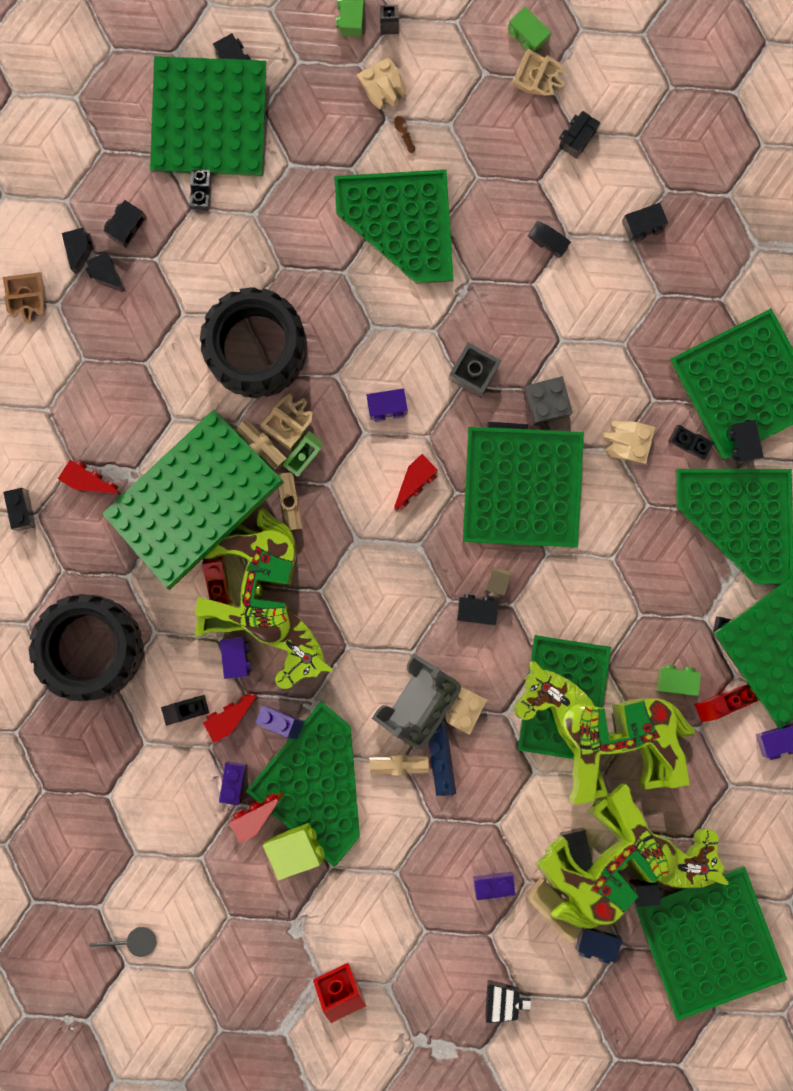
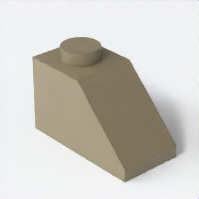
[485,567,512,599]

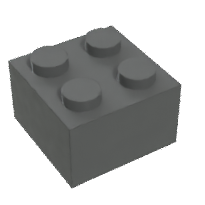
[448,342,501,398]
[524,376,573,426]

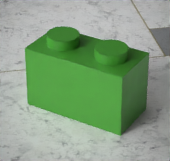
[336,0,365,37]
[508,7,551,53]
[656,665,701,696]

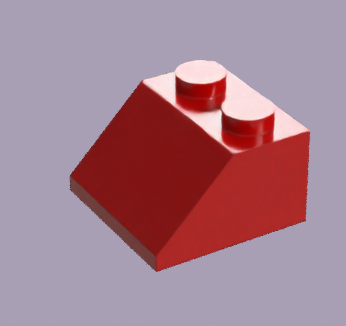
[313,963,367,1023]

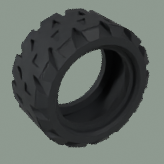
[200,287,308,398]
[28,594,143,701]

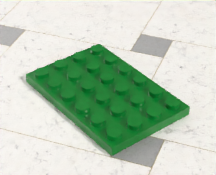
[517,635,611,759]

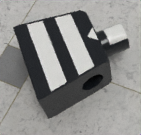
[485,980,531,1023]

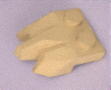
[512,49,566,96]
[357,57,406,110]
[260,394,313,450]
[602,421,655,465]
[445,687,487,735]

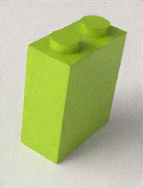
[263,823,325,880]

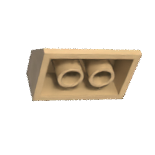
[525,877,582,944]

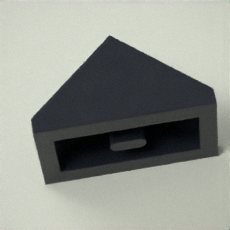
[380,5,399,35]

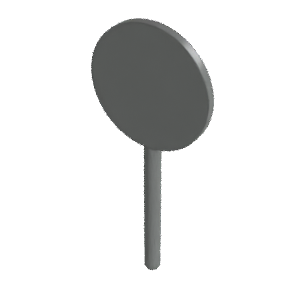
[89,927,156,957]

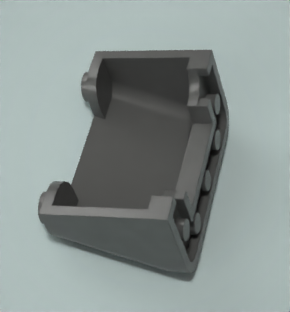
[372,653,461,749]

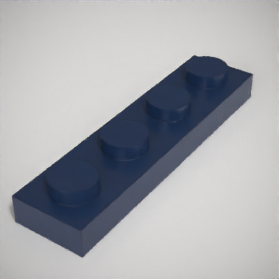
[429,717,456,796]

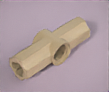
[235,419,287,471]
[278,472,303,532]
[370,755,429,776]

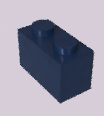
[575,928,622,964]

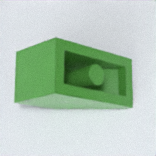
[283,431,324,477]

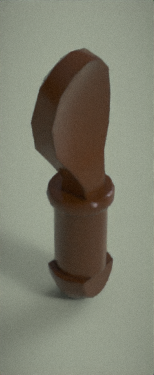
[394,116,415,153]

